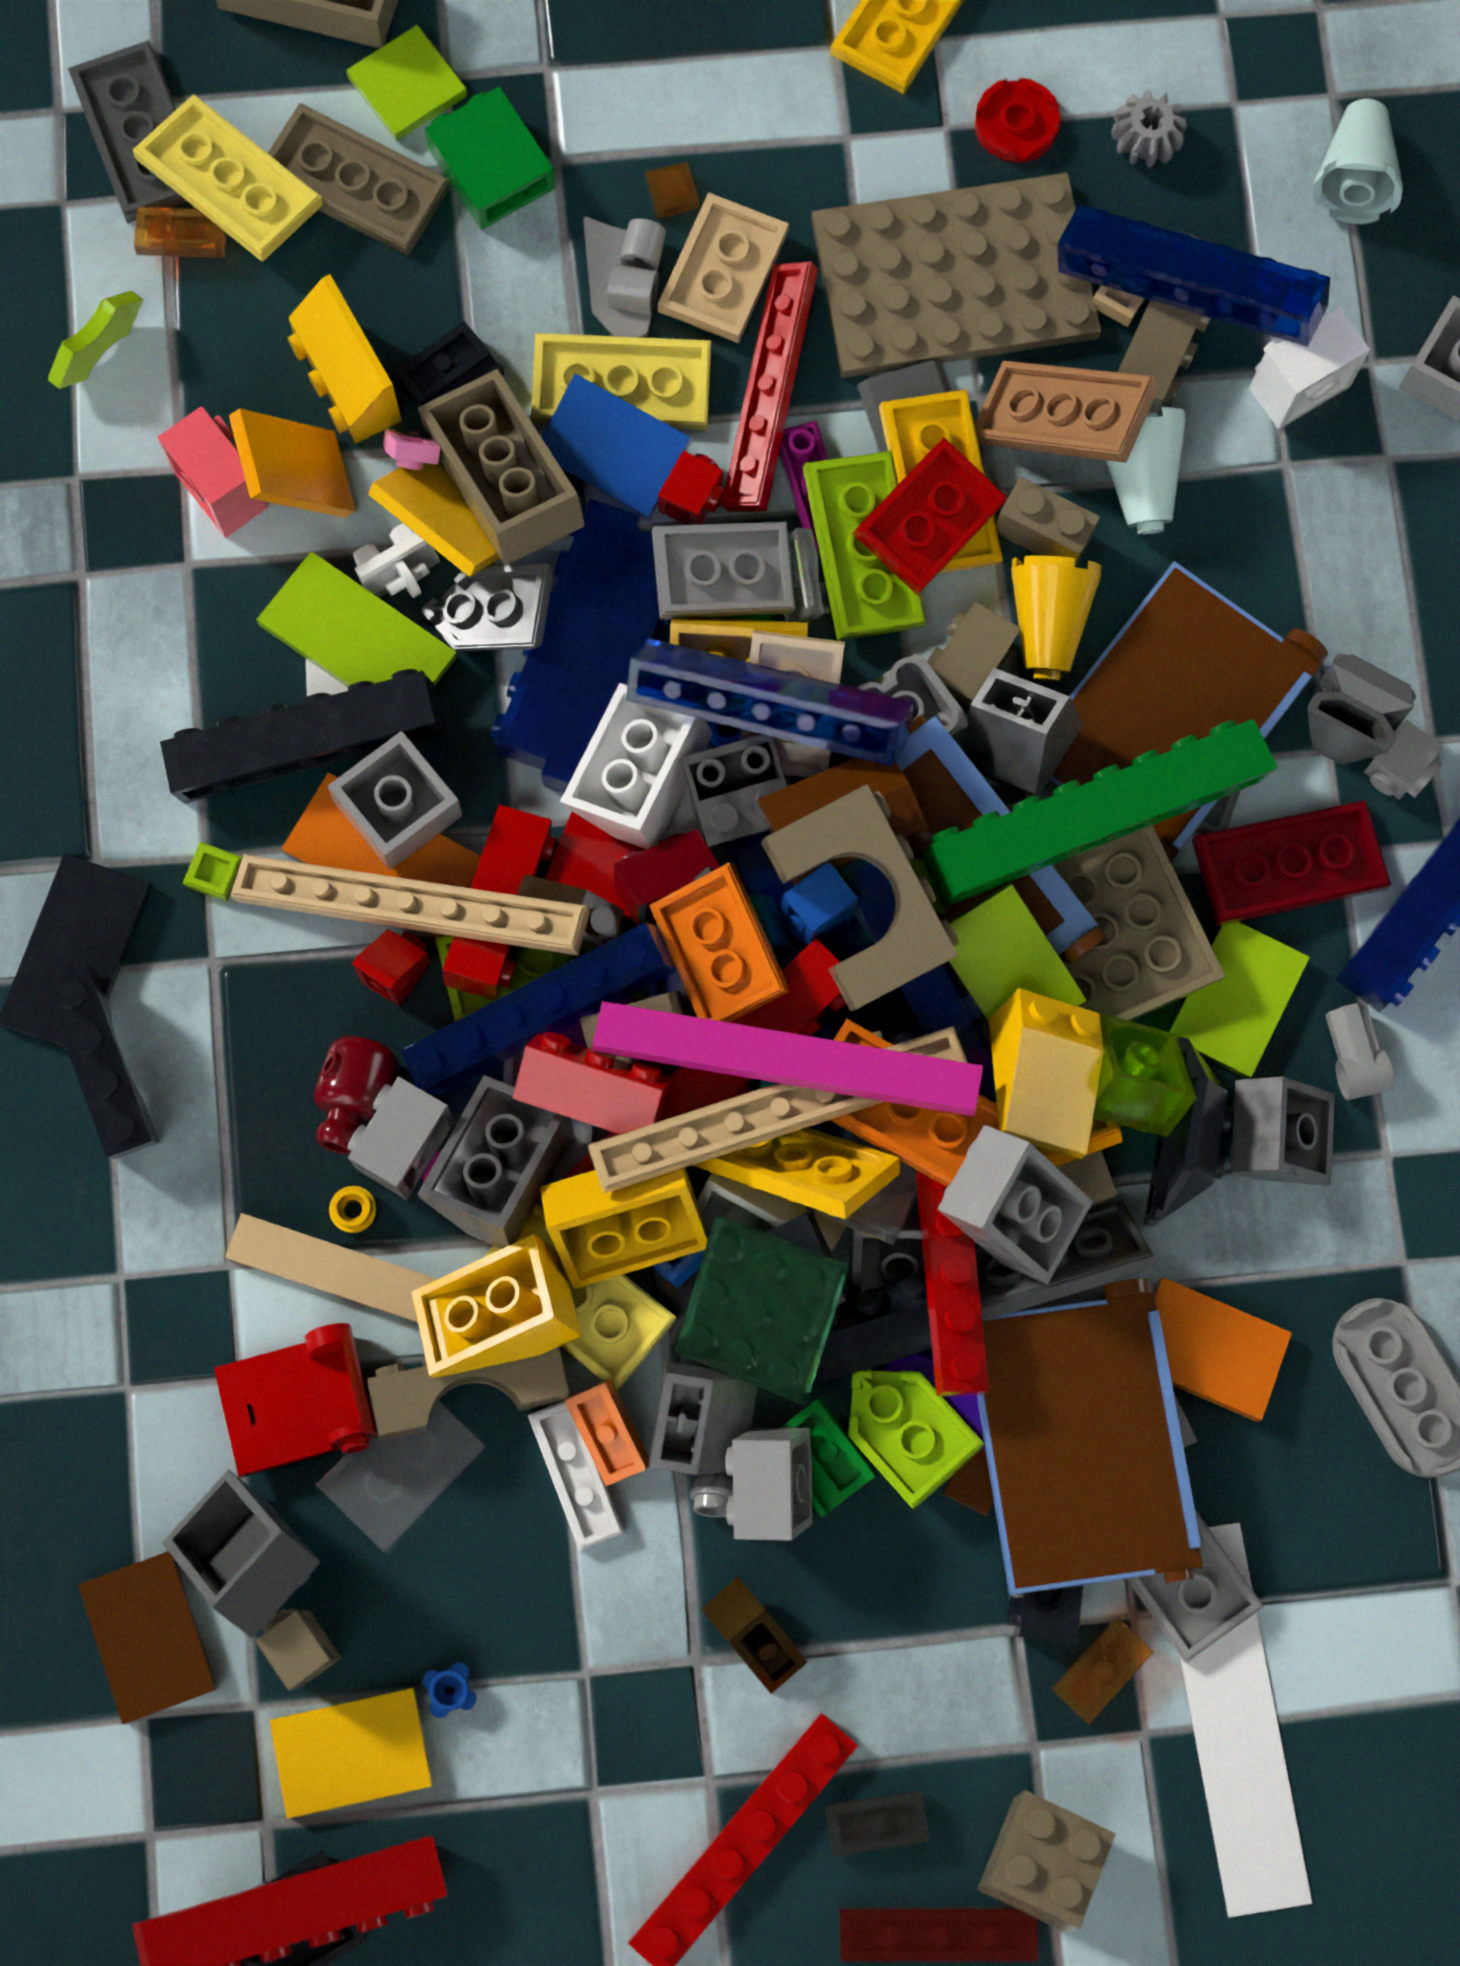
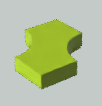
[48,290,143,389]

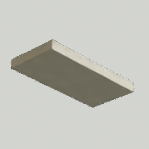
[268,103,451,256]

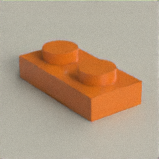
[564,1378,649,1486]

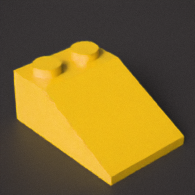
[989,988,1104,1159]
[412,1234,582,1378]

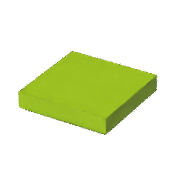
[346,25,467,142]

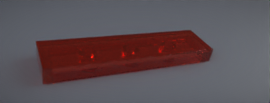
[839,1908,1038,1961]

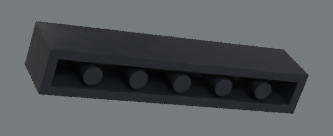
[160,669,445,804]

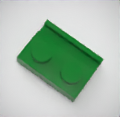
[780,1397,879,1518]

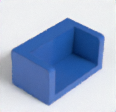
[780,863,858,949]

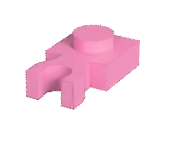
[383,428,441,470]

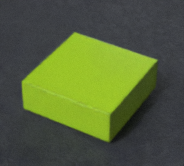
[183,842,243,902]

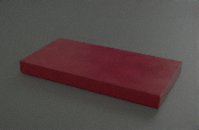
[1191,800,1392,926]

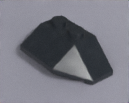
[1144,1037,1232,1227]

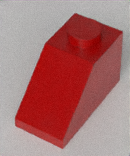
[352,928,431,1008]

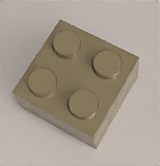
[977,1790,1116,1933]

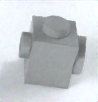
[1364,720,1443,800]

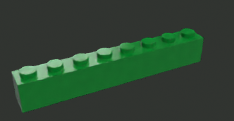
[921,719,1278,907]

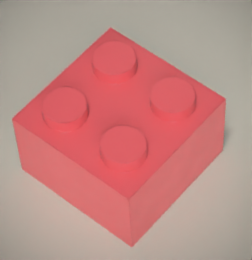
[157,406,268,538]

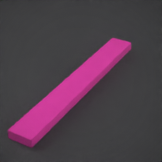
[592,1001,983,1116]

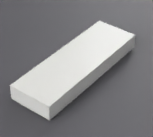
[528,1401,624,1551]

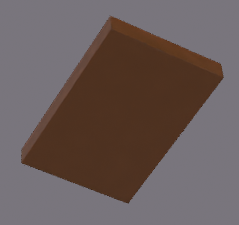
[78,1551,218,1725]

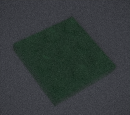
[675,1216,849,1404]

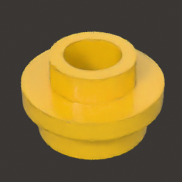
[329,1186,377,1233]

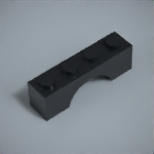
[42,964,159,1159]

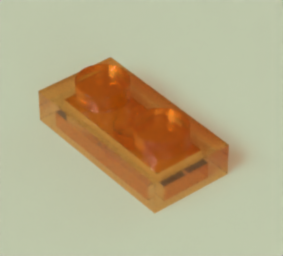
[134,207,226,258]
[1051,1617,1154,1724]

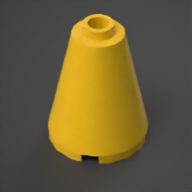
[1011,555,1101,682]

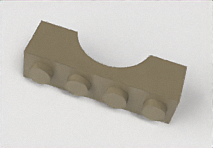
[367,1347,569,1442]

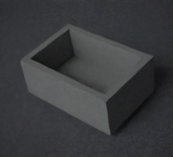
[162,1469,320,1638]

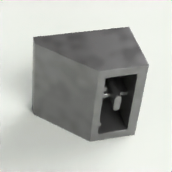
[963,668,1084,796]
[681,732,787,849]
[649,1361,760,1475]

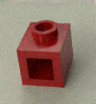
[658,450,726,525]

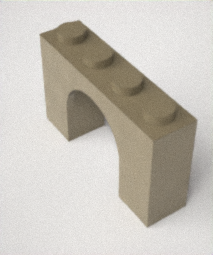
[761,784,959,1011]

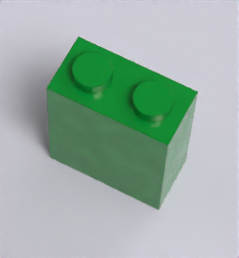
[424,87,555,231]

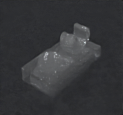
[785,528,832,624]

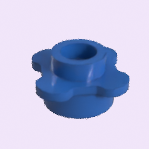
[422,1662,477,1718]

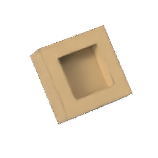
[1091,264,1152,327]

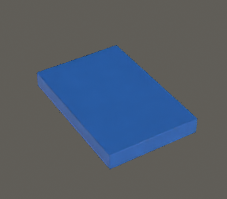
[541,374,693,518]

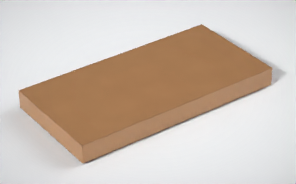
[974,361,1160,463]

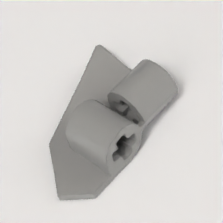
[583,217,666,338]

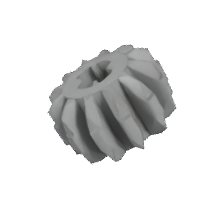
[1112,89,1187,169]

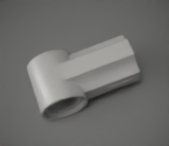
[1325,1003,1395,1100]

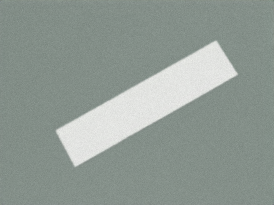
[1180,1522,1312,1918]

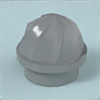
[690,1473,733,1518]

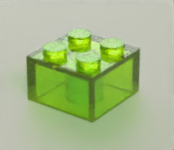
[1093,1011,1196,1137]

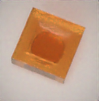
[646,162,699,219]

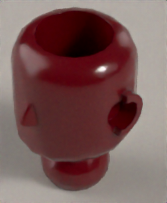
[313,1035,399,1155]

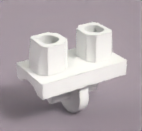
[353,523,440,598]

